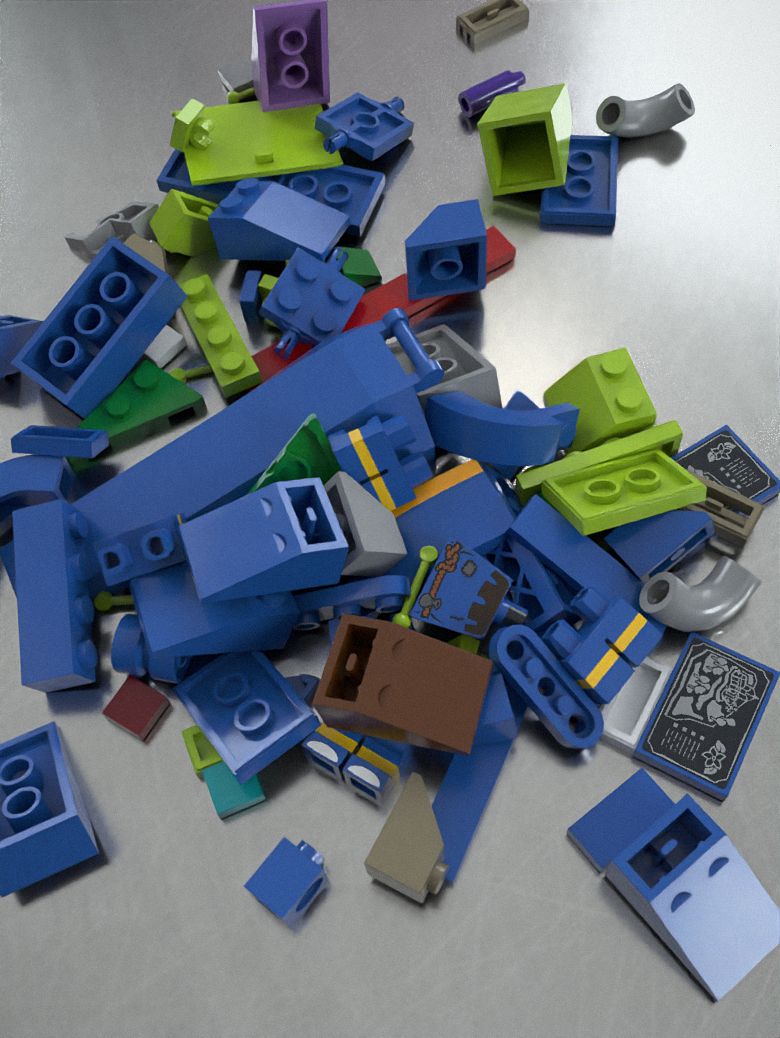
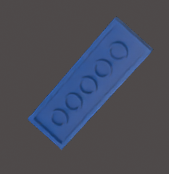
[156,149,385,237]

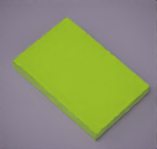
[541,448,707,536]

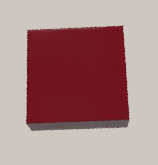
[102,675,170,741]

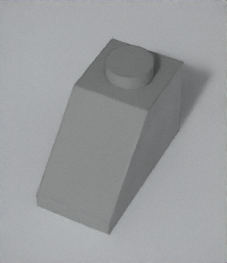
[324,471,408,577]

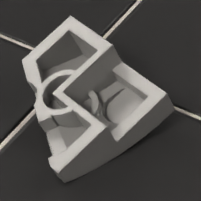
[64,201,159,260]

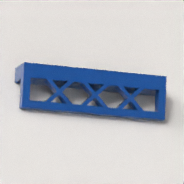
[483,466,582,635]

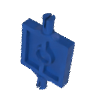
[314,92,414,161]
[258,247,366,359]

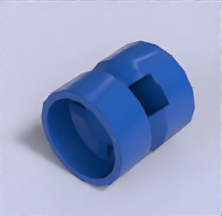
[111,614,193,684]

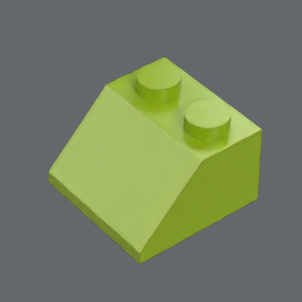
[543,347,657,454]

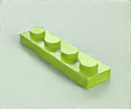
[179,274,263,398]
[515,420,683,506]

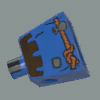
[409,535,528,640]

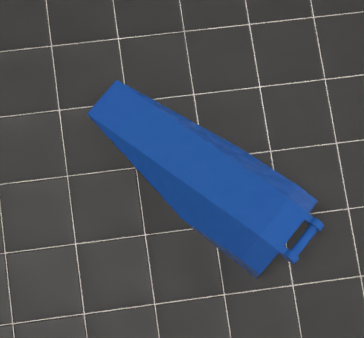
[0,308,444,601]

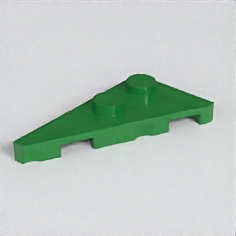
[65,359,206,464]
[247,413,343,495]

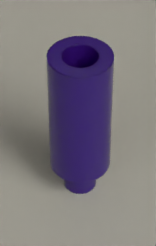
[458,70,526,117]

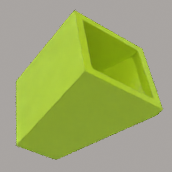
[477,83,572,196]

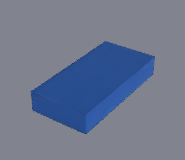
[11,425,109,458]
[567,768,675,873]

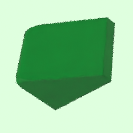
[332,247,382,287]

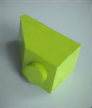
[149,189,219,256]

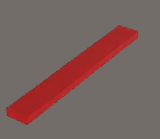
[246,225,516,393]

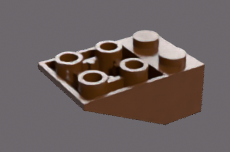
[312,614,493,756]

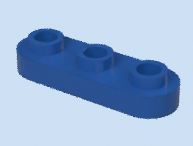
[293,575,411,630]
[489,625,604,748]

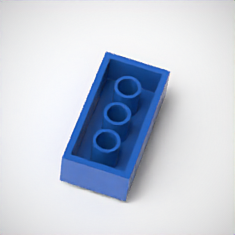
[11,236,188,419]

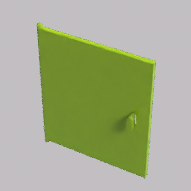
[171,101,343,186]

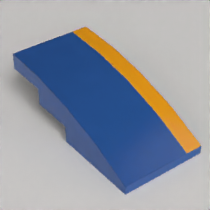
[345,459,515,618]

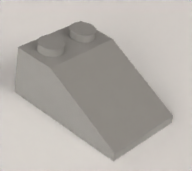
[387,324,503,417]

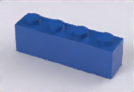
[12,499,98,693]

